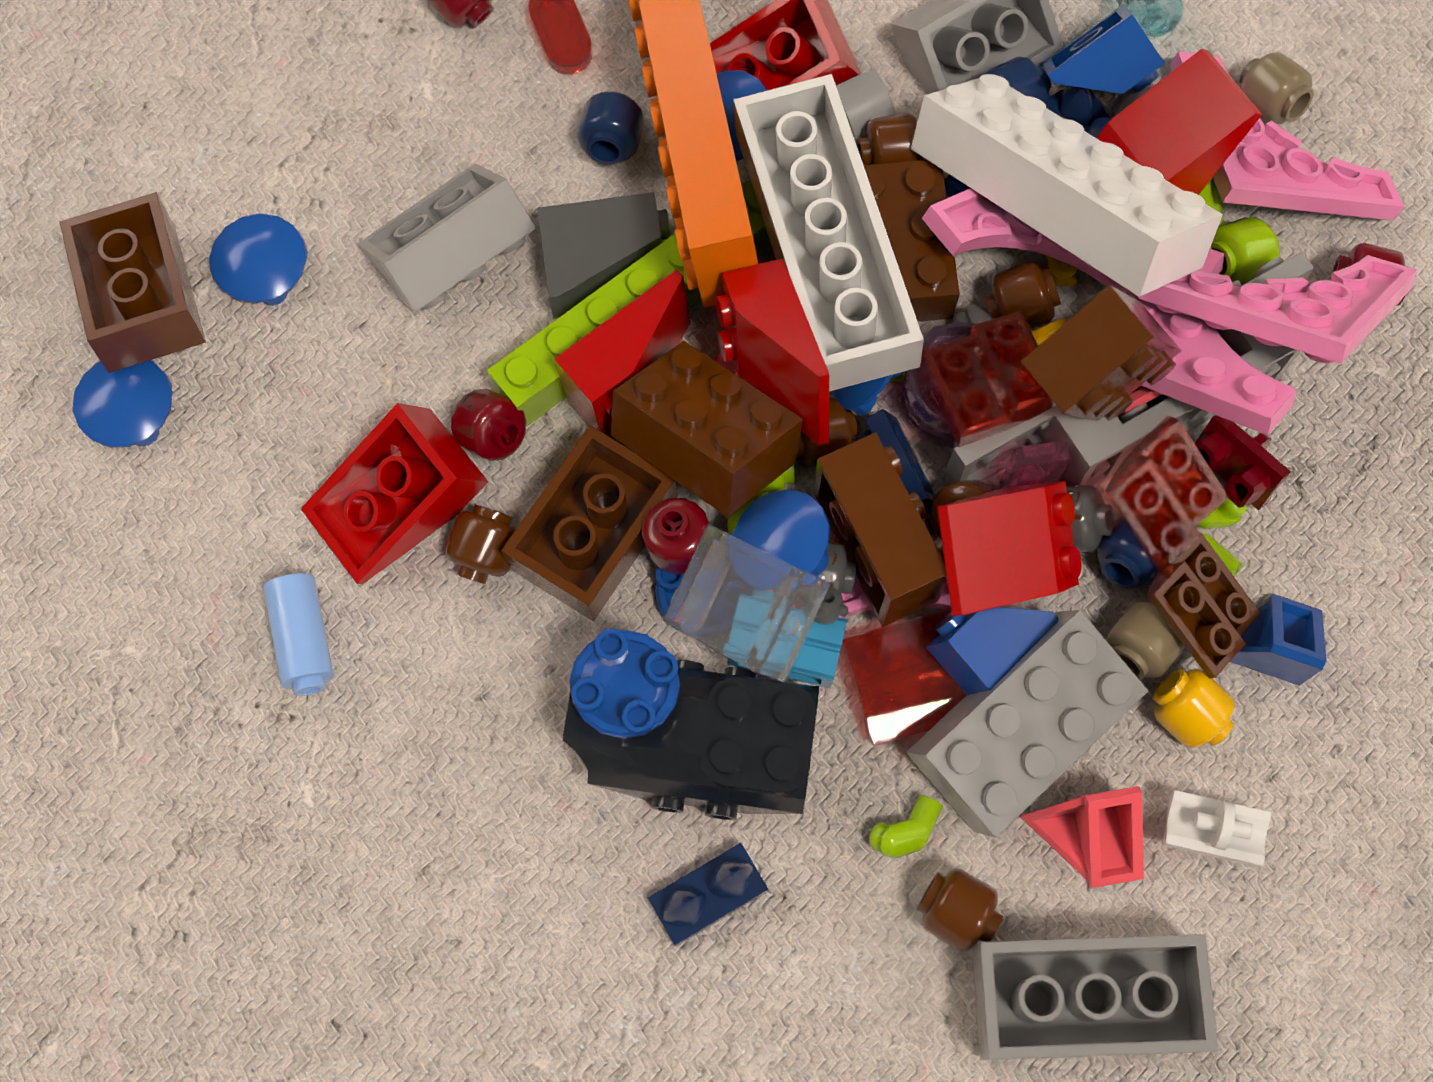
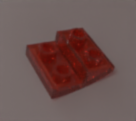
[920,311,1056,447]
[1105,416,1229,571]
[842,611,967,746]

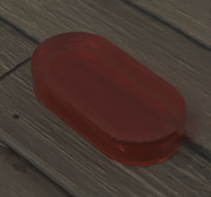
[528,0,593,75]

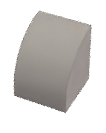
[836,68,896,148]

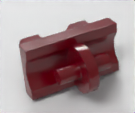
[1187,415,1291,510]

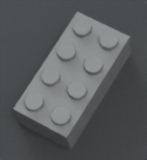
[906,610,1148,838]
[972,934,1219,1060]

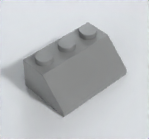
[891,0,1064,94]
[357,163,536,312]

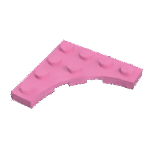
[1169,51,1405,221]
[922,188,1128,293]
[1125,249,1296,435]
[1138,255,1417,364]

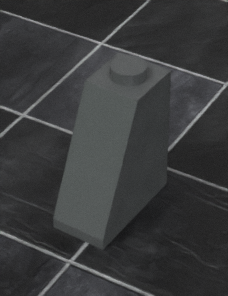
[537,192,670,318]

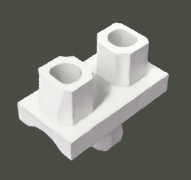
[1162,790,1271,868]

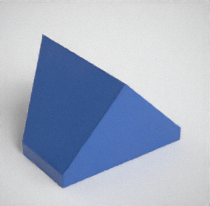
[1230,593,1327,686]

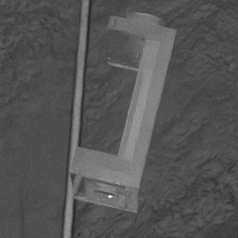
[663,524,831,682]

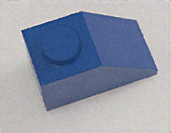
[926,607,1059,695]

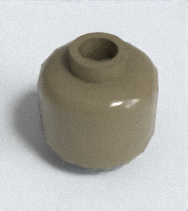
[1239,52,1314,125]
[1107,601,1185,680]

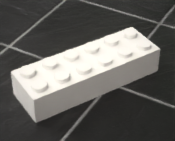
[733,74,924,392]
[911,74,1223,297]

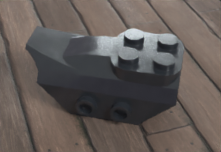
[563,660,819,820]

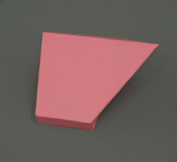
[1019,786,1144,888]

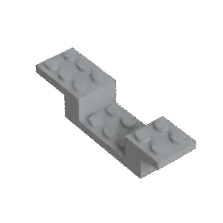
[942,252,1314,487]

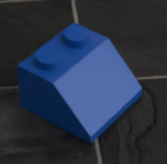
[1043,4,1165,94]

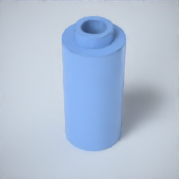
[263,573,334,696]

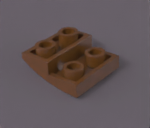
[1147,532,1260,679]

